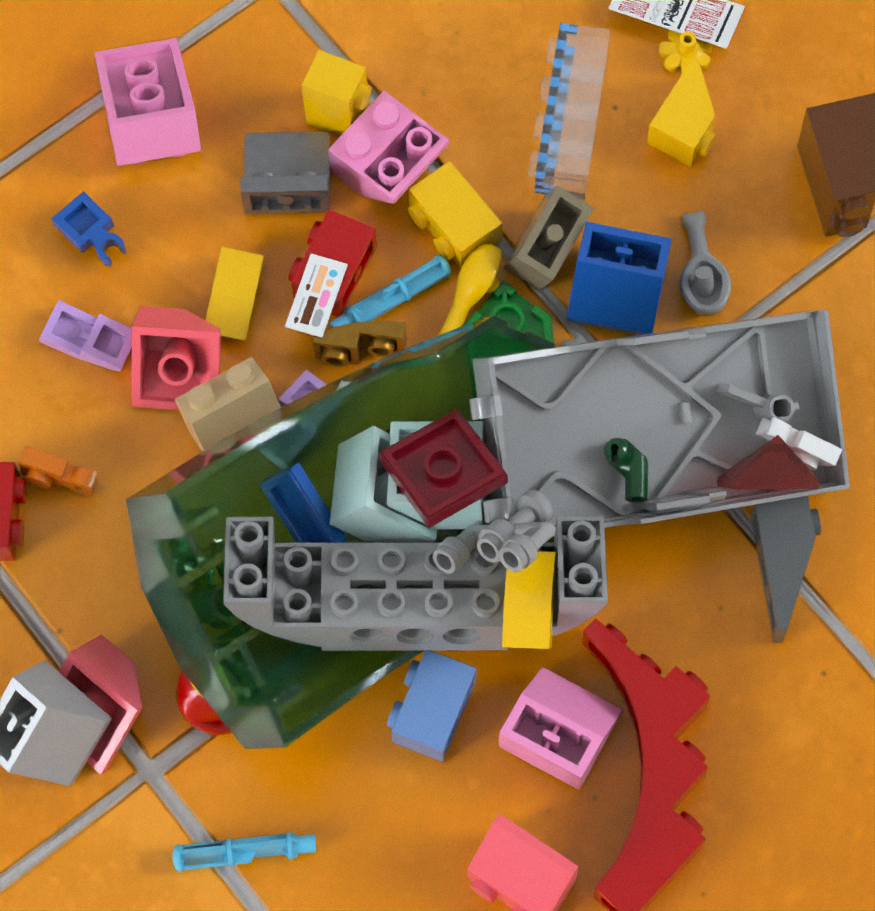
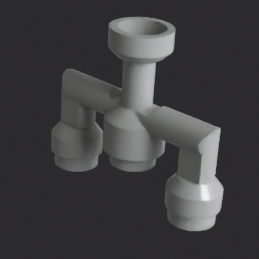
[433,490,556,574]

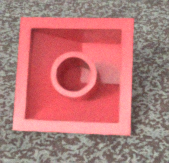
[132,306,221,410]
[59,634,143,775]

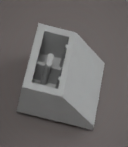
[0,660,112,786]

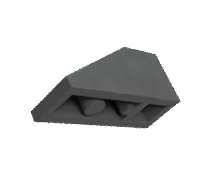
[750,496,821,643]

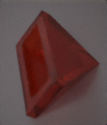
[717,435,819,489]

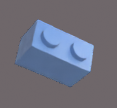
[387,650,477,762]

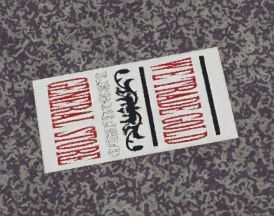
[608,0,745,49]

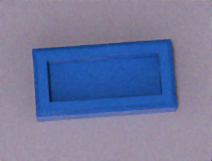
[259,462,347,543]

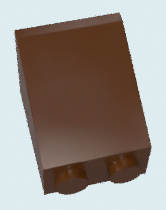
[797,93,875,237]

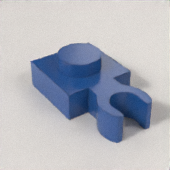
[51,191,126,267]

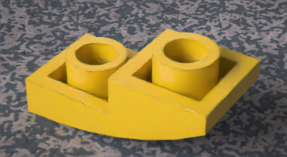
[205,246,264,341]
[502,551,557,649]

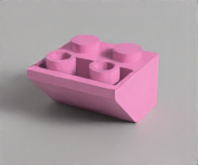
[328,90,450,204]
[499,667,623,790]

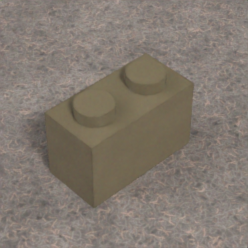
[503,185,594,290]

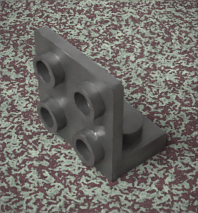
[241,132,330,214]

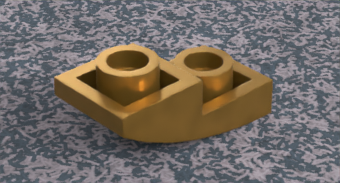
[313,321,407,367]

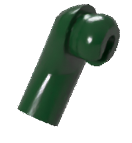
[604,437,648,503]

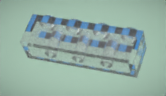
[528,23,611,200]

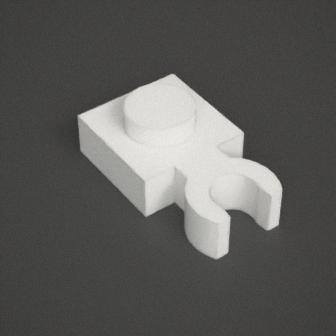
[756,417,842,470]

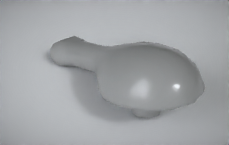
[680,210,731,316]

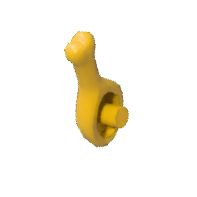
[434,243,502,351]

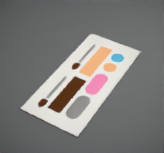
[285,254,348,338]

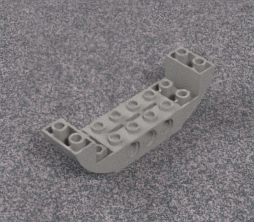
[224,516,608,651]

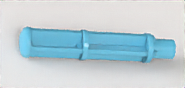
[330,255,452,328]
[172,832,317,872]

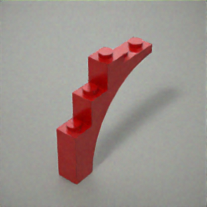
[582,618,710,911]

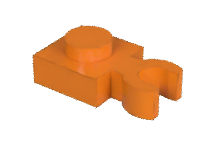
[19,446,97,496]

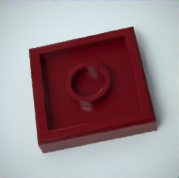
[379,408,508,528]

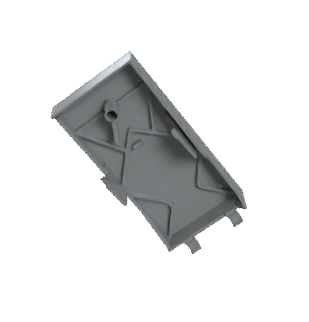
[469,310,850,537]

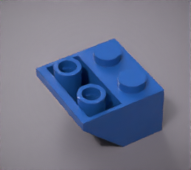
[566,221,672,335]

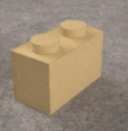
[174,357,285,459]

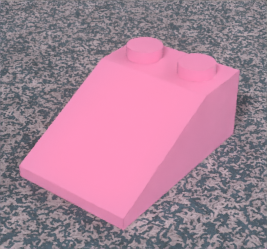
[94,38,201,166]

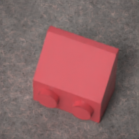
[467,813,579,911]

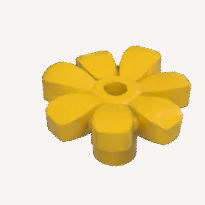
[659,30,713,75]

